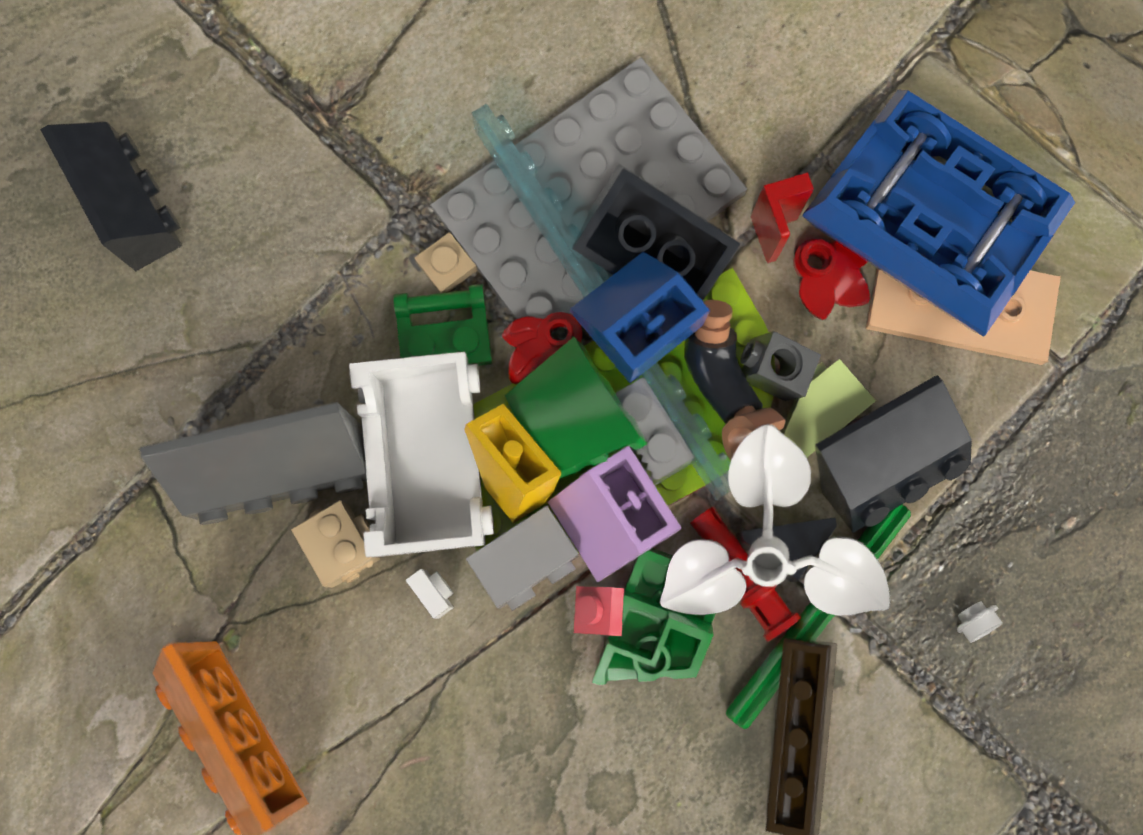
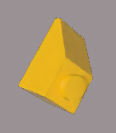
[464,403,561,523]

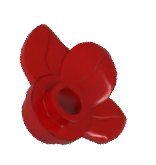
[793,239,870,320]
[502,312,583,385]

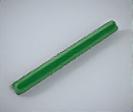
[726,504,911,729]

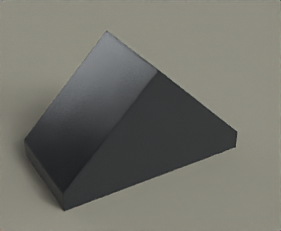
[736,517,837,582]

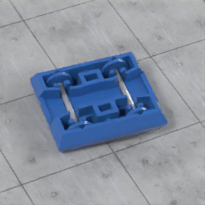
[802,90,1075,337]

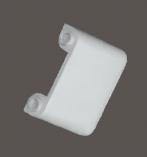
[349,352,494,557]

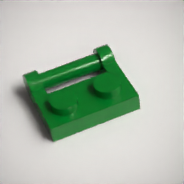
[393,284,493,366]

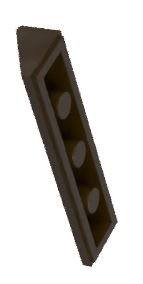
[765,638,837,835]

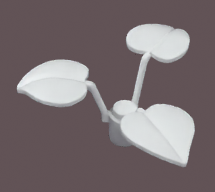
[660,424,890,616]

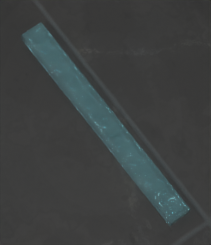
[471,104,731,501]

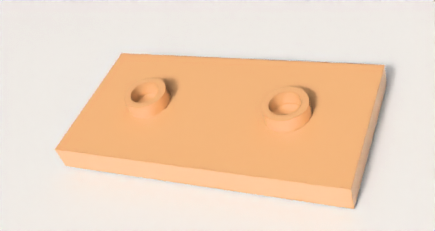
[866,268,1061,365]

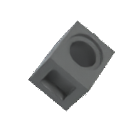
[740,331,821,401]

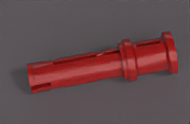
[690,506,801,642]

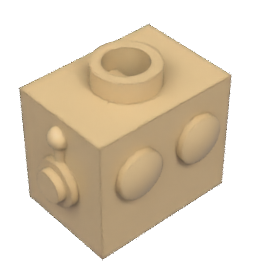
[291,500,380,588]

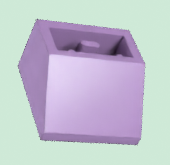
[548,446,681,583]

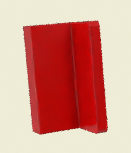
[751,172,814,264]

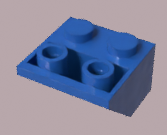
[570,252,710,383]

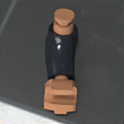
[684,300,785,461]

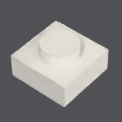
[406,569,454,619]

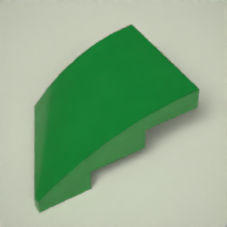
[504,337,648,478]
[592,548,716,685]

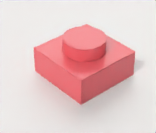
[574,586,624,636]

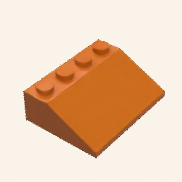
[152,641,309,835]

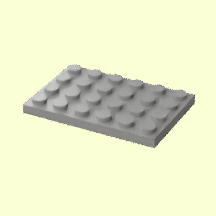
[430,57,747,334]

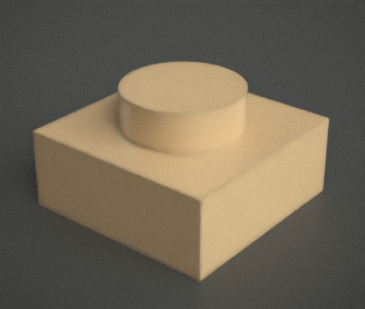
[414,232,477,293]

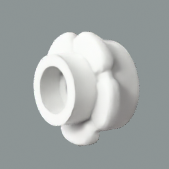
[957,601,1002,643]

